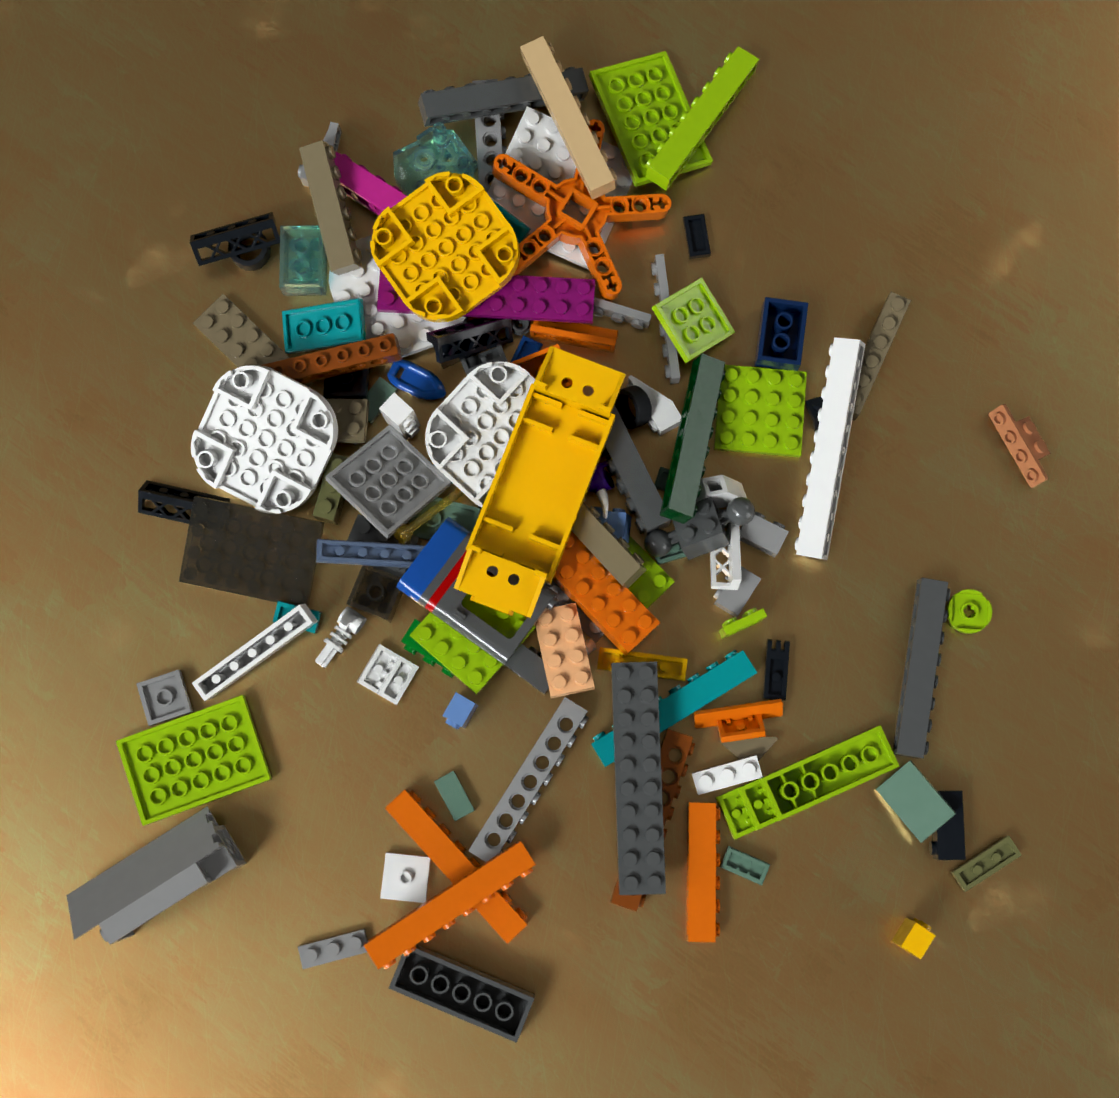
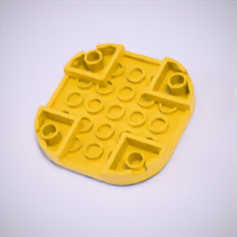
[370,171,520,323]

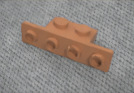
[988,404,1051,488]

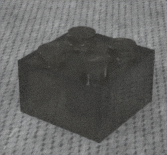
[346,565,403,623]

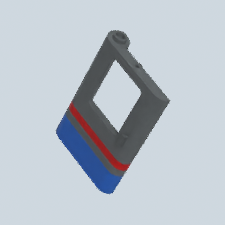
[396,517,558,665]

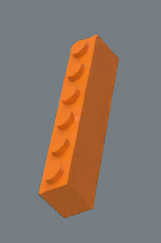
[686,802,720,942]

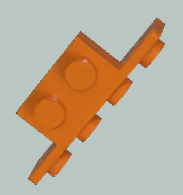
[694,699,783,743]

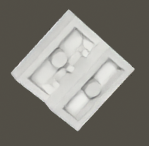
[357,644,419,705]

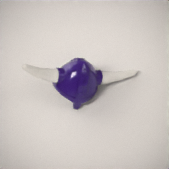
[588,461,615,518]

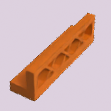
[530,320,618,353]

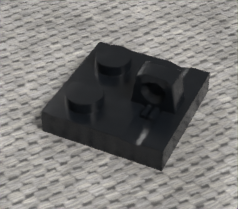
[323,368,370,399]

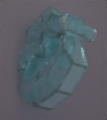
[393,122,478,196]

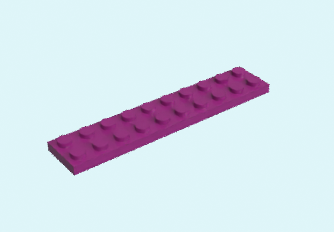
[377,270,595,324]

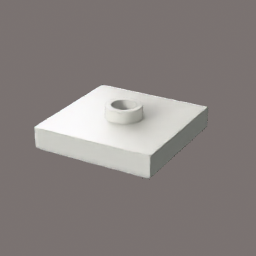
[380,852,431,903]

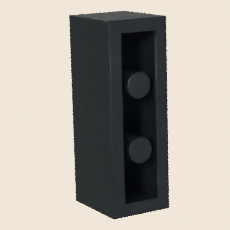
[929,790,966,860]

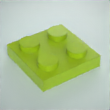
[719,607,767,639]

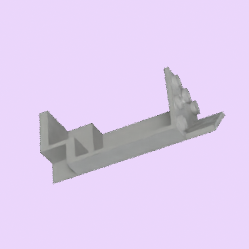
[67,806,246,944]

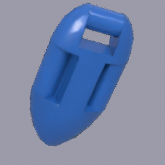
[387,360,446,400]

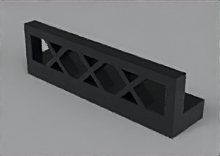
[190,212,281,266]
[426,318,513,363]
[138,480,230,531]

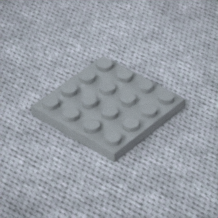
[326,425,451,539]

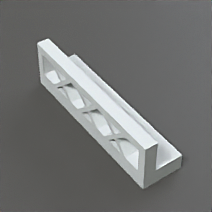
[710,502,742,590]

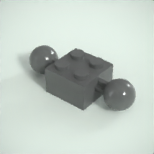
[644,497,755,560]

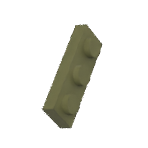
[951,835,1022,892]

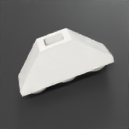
[696,475,747,509]

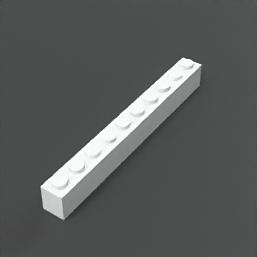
[795,337,866,560]

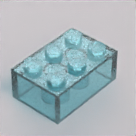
[279,225,327,296]

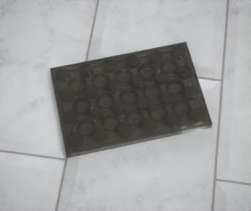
[179,496,324,606]

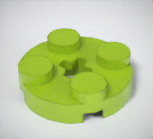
[946,589,992,634]

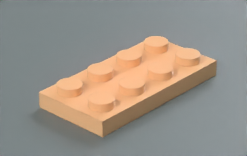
[535,603,595,698]

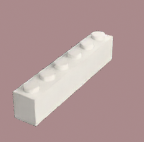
[192,604,318,701]

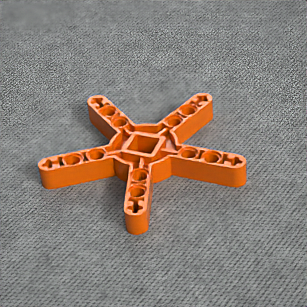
[492,119,672,301]

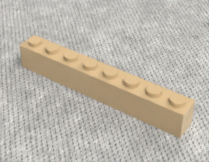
[520,36,617,200]

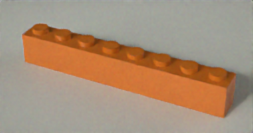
[385,789,528,944]
[363,840,536,970]

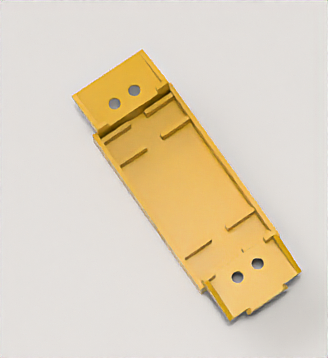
[454,346,626,618]

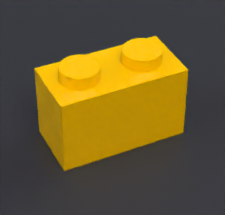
[892,918,936,959]

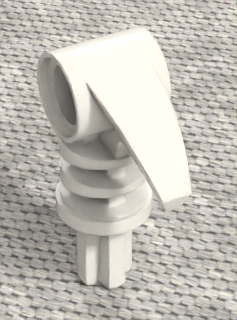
[315,606,367,668]

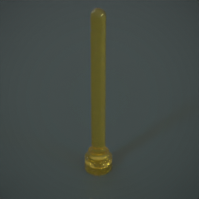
[394,488,464,544]

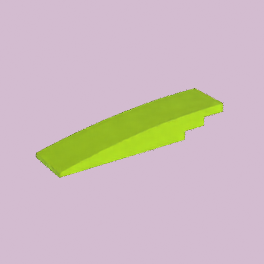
[715,725,900,839]

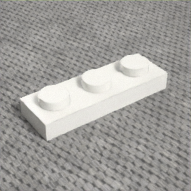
[692,755,763,795]

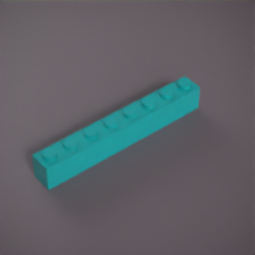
[591,650,757,767]

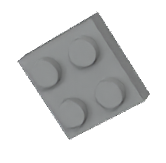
[136,669,193,726]

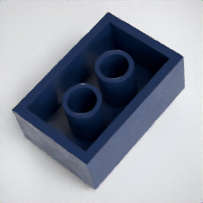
[754,297,808,371]

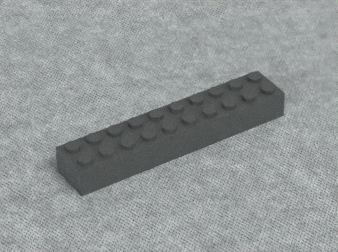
[611,662,666,895]

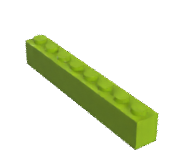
[645,46,759,191]

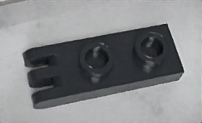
[762,639,790,701]

